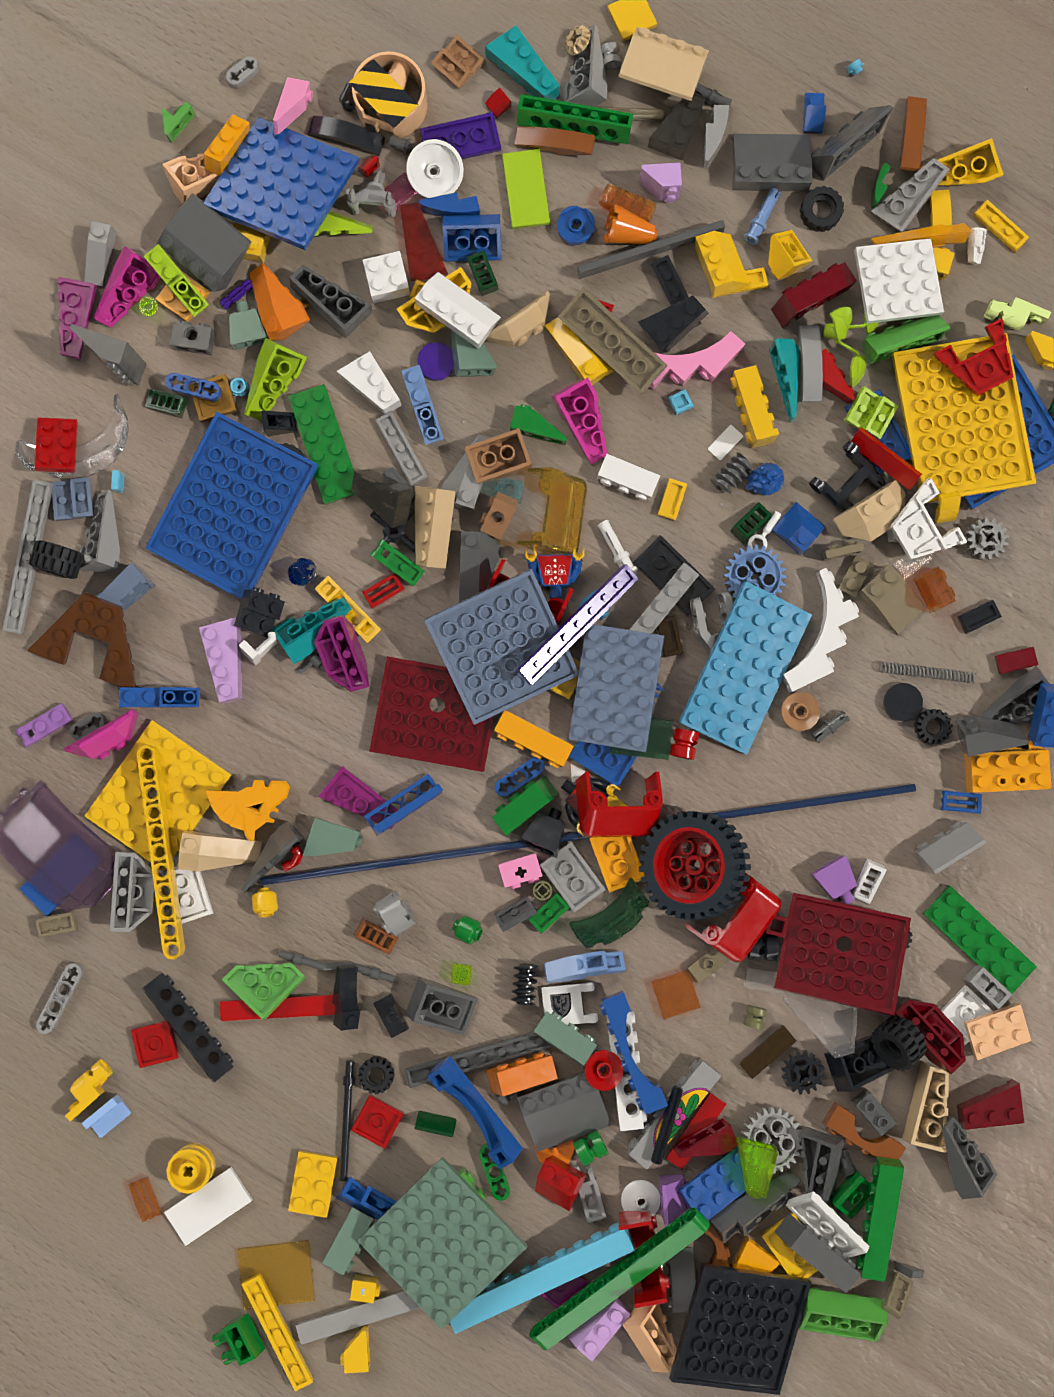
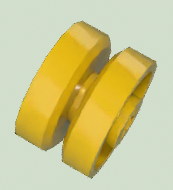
[166,1143,216,1194]

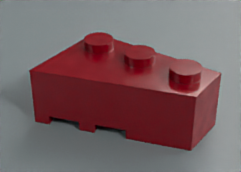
[957,1079,1025,1130]

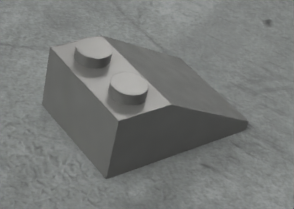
[956,715,1028,757]
[405,977,478,1035]

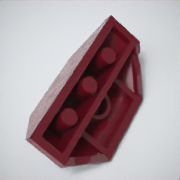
[895,1000,966,1074]

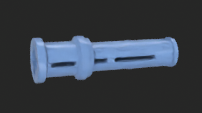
[743,188,781,245]

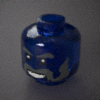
[288,558,316,587]

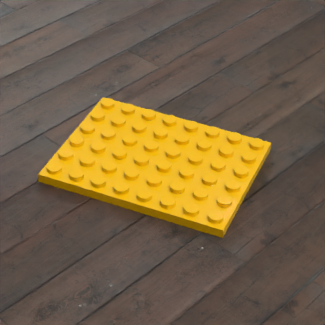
[892,333,1036,503]

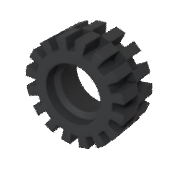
[914,709,953,744]
[358,1056,395,1094]

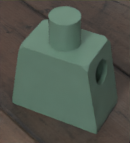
[229,301,269,350]

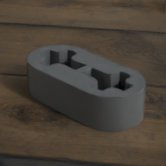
[70,713,107,740]

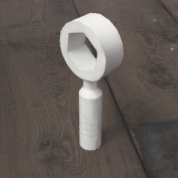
[747,511,782,550]

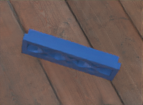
[364,774,443,836]

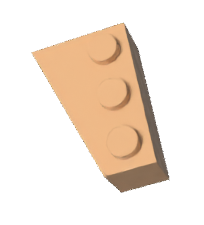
[623,1304,677,1373]

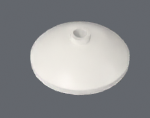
[406,139,464,198]

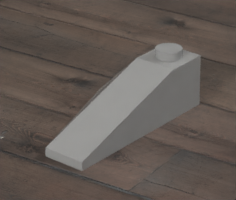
[564,25,607,106]
[79,490,120,573]

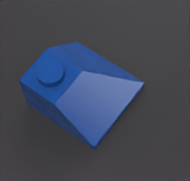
[771,502,825,555]

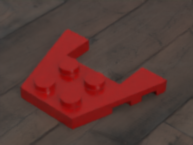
[933,318,1014,397]

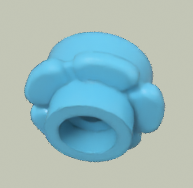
[846,59,864,76]
[230,378,249,396]

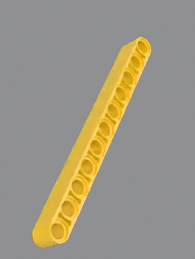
[137,745,185,959]

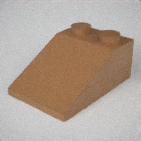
[464,428,532,484]

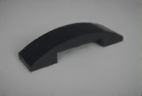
[307,116,385,156]

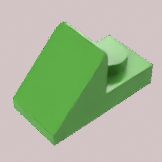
[162,101,195,143]

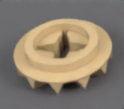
[564,25,590,56]

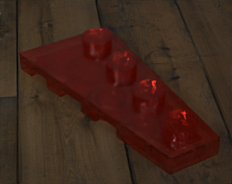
[400,203,448,281]

